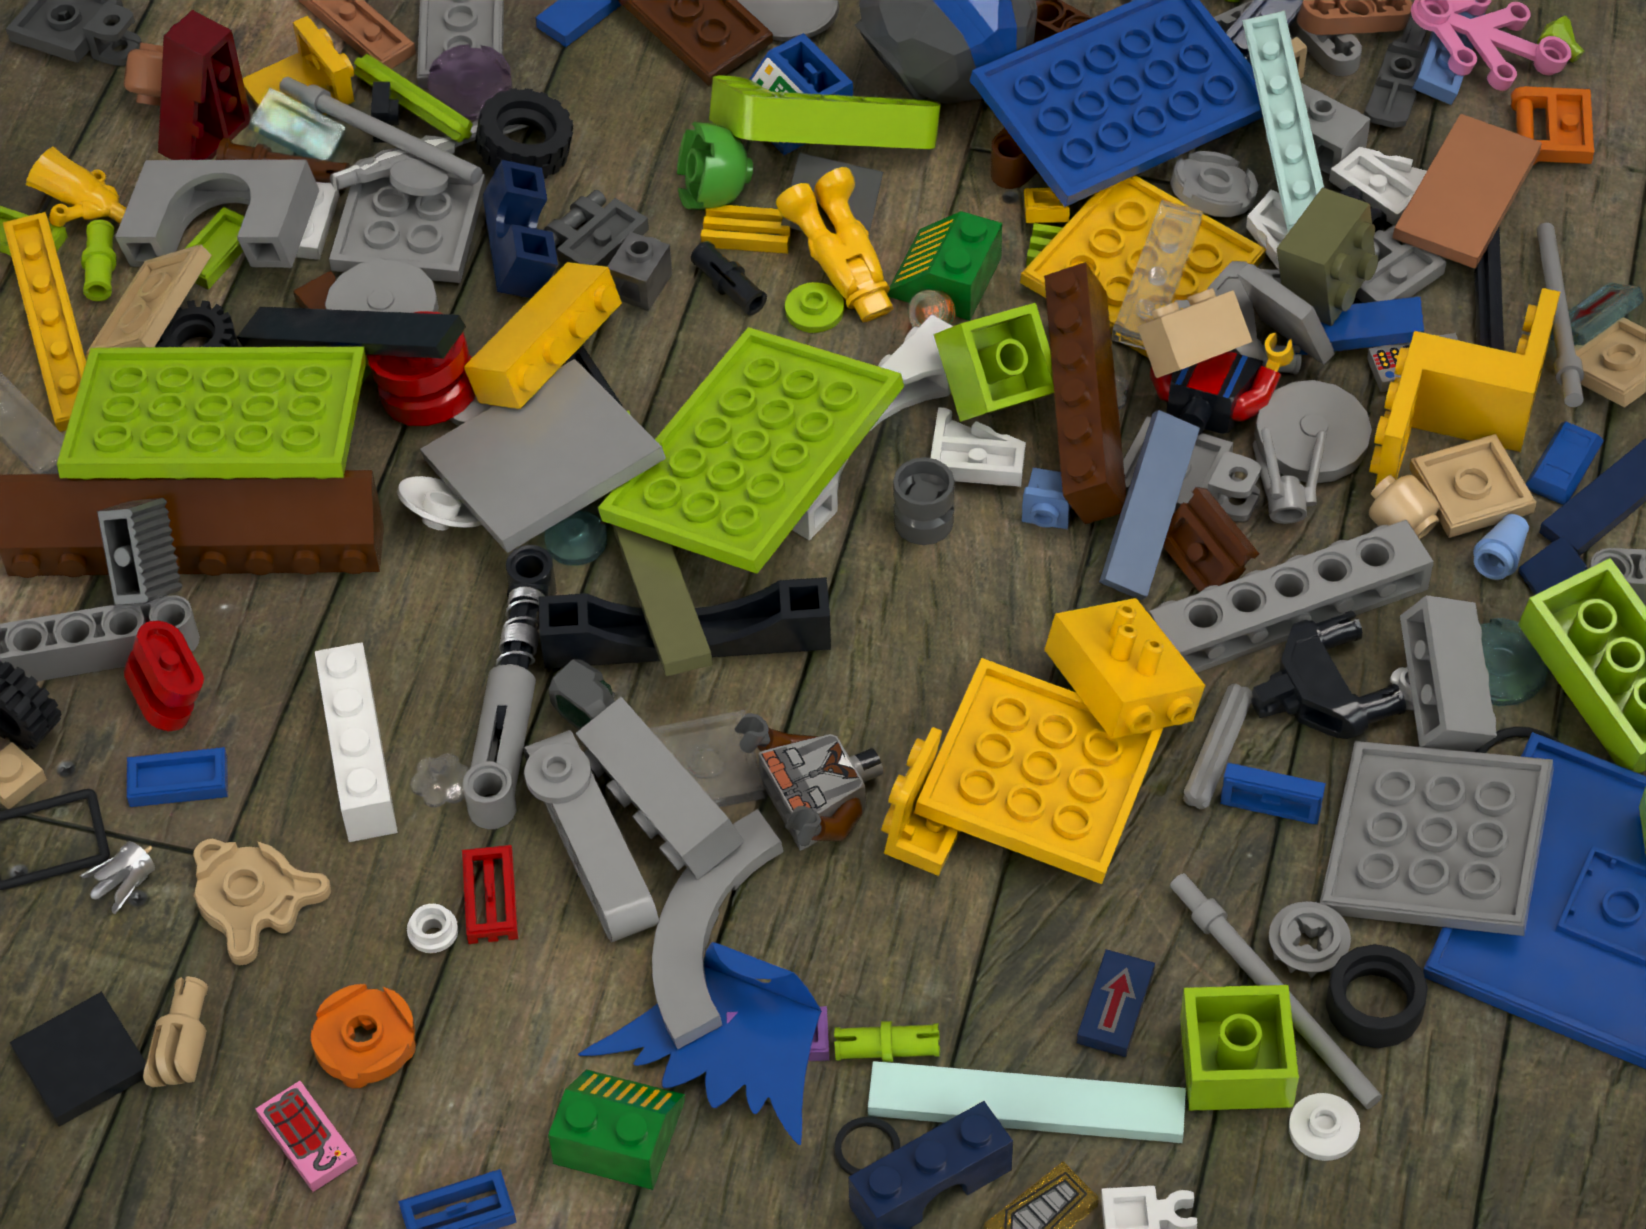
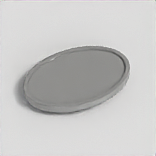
[737,0,839,41]

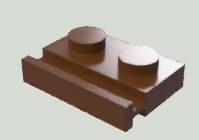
[1163,487,1259,592]

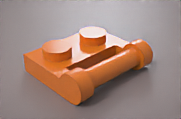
[1511,86,1594,165]

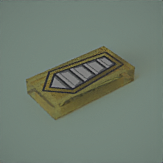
[983,1161,1099,1229]

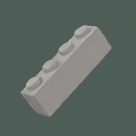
[575,697,745,880]

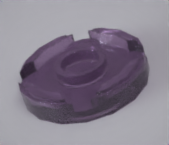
[428,44,513,120]

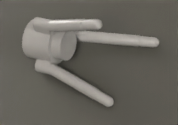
[1253,427,1327,524]

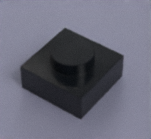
[371,82,400,143]

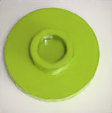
[785,282,844,333]

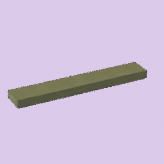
[602,492,713,677]

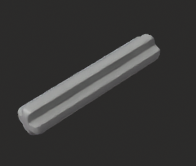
[1183,683,1252,809]

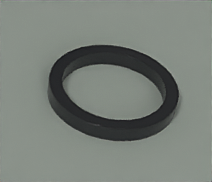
[835,1117,900,1175]

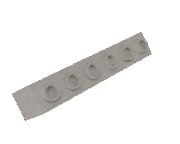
[1149,520,1434,673]

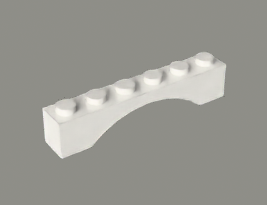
[792,314,953,541]

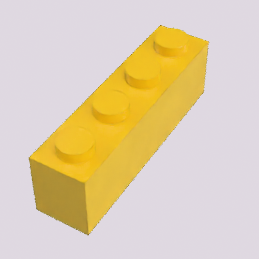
[464,262,622,409]

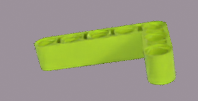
[709,75,941,149]

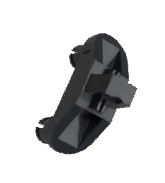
[1251,610,1406,739]

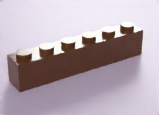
[1044,262,1127,524]

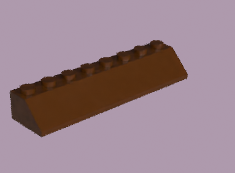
[0,470,384,578]

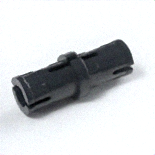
[690,241,767,315]

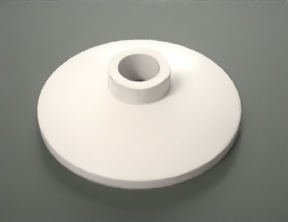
[397,476,481,530]

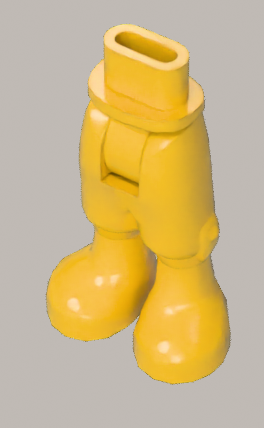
[775,167,894,323]

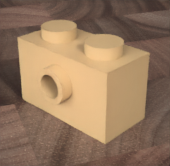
[1137,288,1253,378]

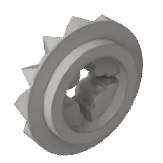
[1268,901,1351,978]

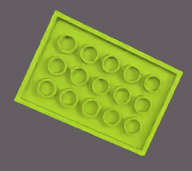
[598,327,904,574]
[57,347,366,480]

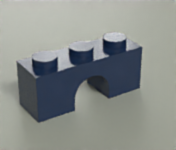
[483,160,558,298]
[848,1101,1013,1229]

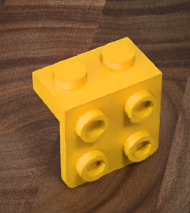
[243,15,355,134]
[881,727,960,876]

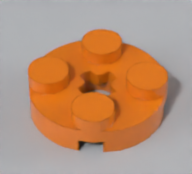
[311,984,416,1088]

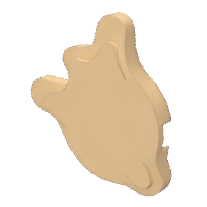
[193,839,331,965]

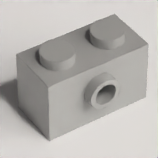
[1266,83,1371,174]

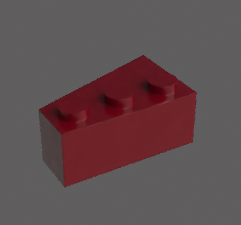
[158,10,252,160]

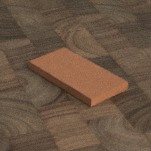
[1392,114,1542,269]

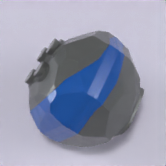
[855,0,1037,104]

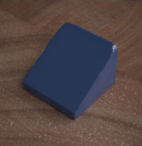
[1518,537,1588,595]

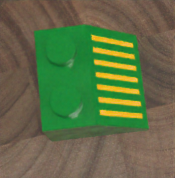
[888,211,1002,321]
[548,1069,685,1190]

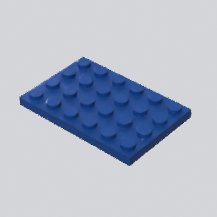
[970,0,1263,207]

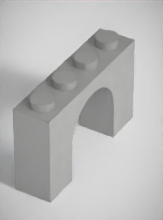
[115,159,319,268]

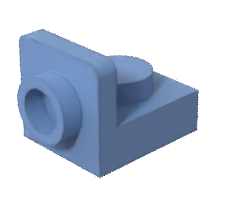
[1022,467,1072,529]

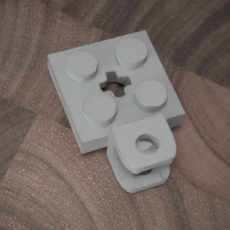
[1123,416,1261,522]

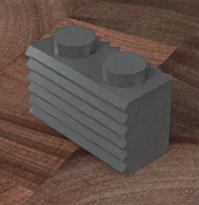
[97,498,183,605]

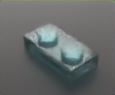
[249,88,346,161]

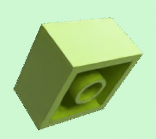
[933,303,1054,422]
[1180,985,1299,1111]

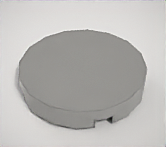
[1170,151,1258,217]

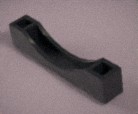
[539,577,831,669]

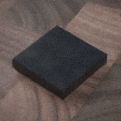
[9,991,146,1127]

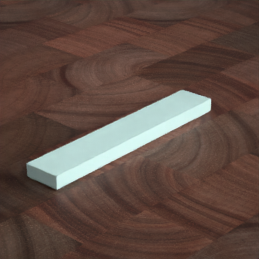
[1242,11,1324,232]
[868,1061,1186,1143]

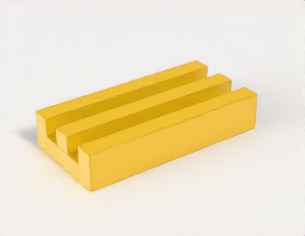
[701,205,792,254]

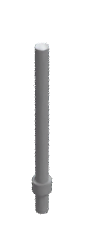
[279,77,482,184]
[1537,223,1584,407]
[1170,873,1382,1109]

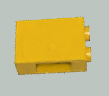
[1044,598,1205,739]

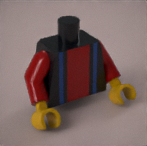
[1150,305,1294,435]

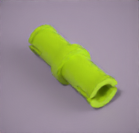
[81,220,117,301]
[834,1021,940,1063]

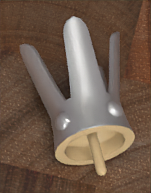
[79,841,155,914]

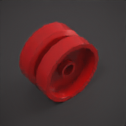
[367,311,476,426]

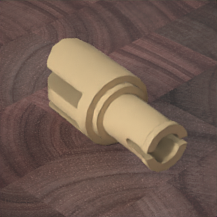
[143,976,208,1087]

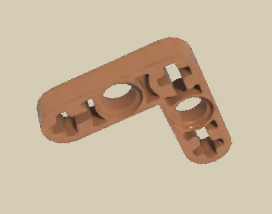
[1297,0,1412,35]

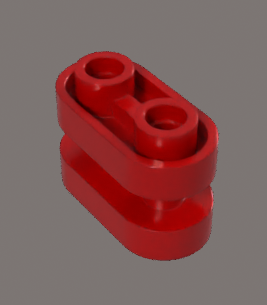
[124,621,204,731]

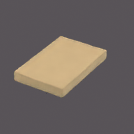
[85,245,212,358]

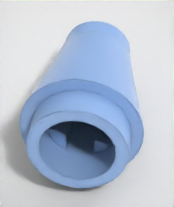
[1473,514,1529,580]

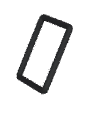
[0,789,110,890]

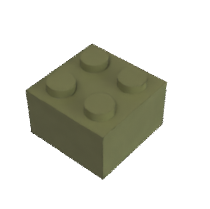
[1276,187,1378,326]

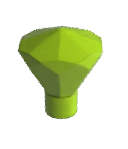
[1537,15,1585,63]

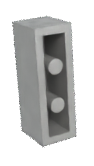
[1400,595,1497,752]

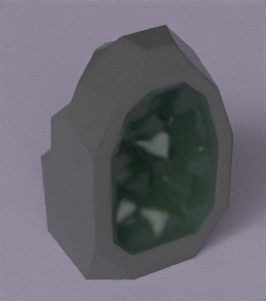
[549,659,615,730]

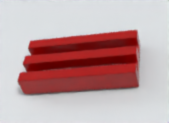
[462,845,519,944]

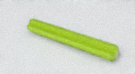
[354,54,473,143]

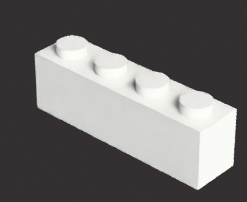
[315,642,398,842]

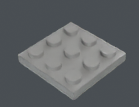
[329,171,486,283]

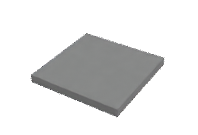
[420,359,666,553]
[1320,741,1554,936]

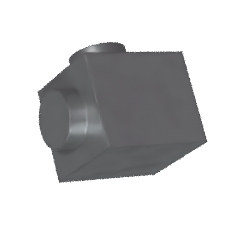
[607,232,672,311]

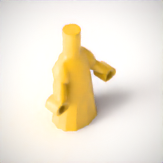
[26,146,126,227]

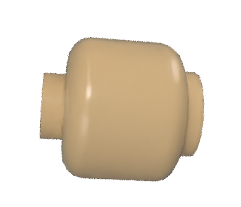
[1369,475,1440,540]

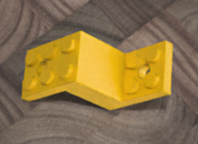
[1369,288,1560,487]

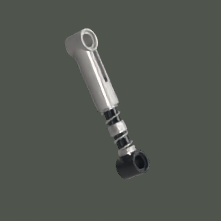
[463,545,557,829]

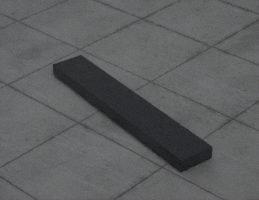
[237,307,466,359]

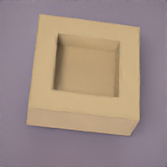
[0,742,47,809]

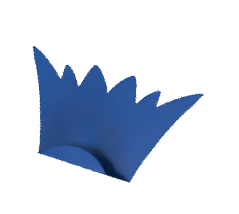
[578,942,822,1145]

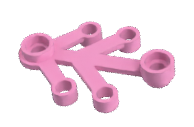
[1411,0,1571,91]

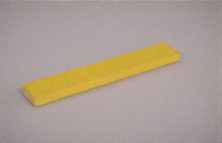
[3,212,86,432]

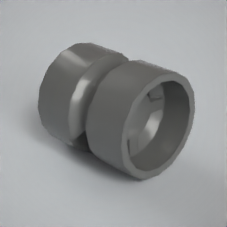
[893,457,954,545]

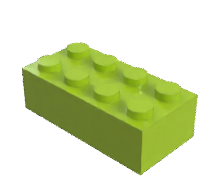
[1518,558,1646,774]

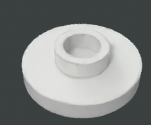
[1289,1093,1360,1161]

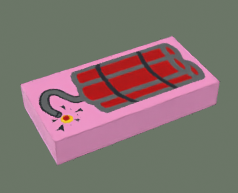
[255,1081,358,1192]

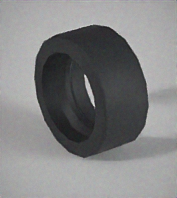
[1326,944,1428,1048]

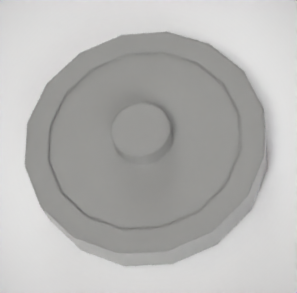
[325,259,439,313]
[1254,380,1372,483]

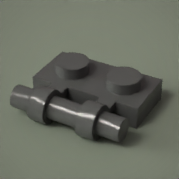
[544,190,649,267]

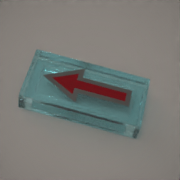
[1550,283,1645,346]

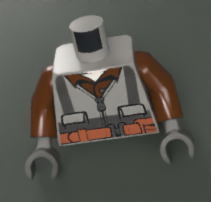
[734,713,883,851]

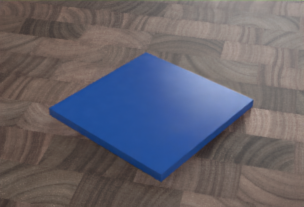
[1423,732,1646,1069]

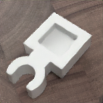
[1101,1186,1197,1229]

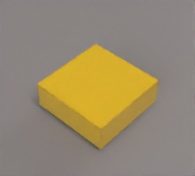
[1024,188,1070,223]

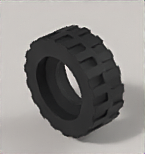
[475,88,574,179]

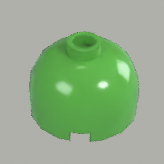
[677,122,753,211]

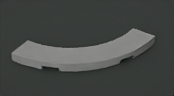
[652,809,784,1050]

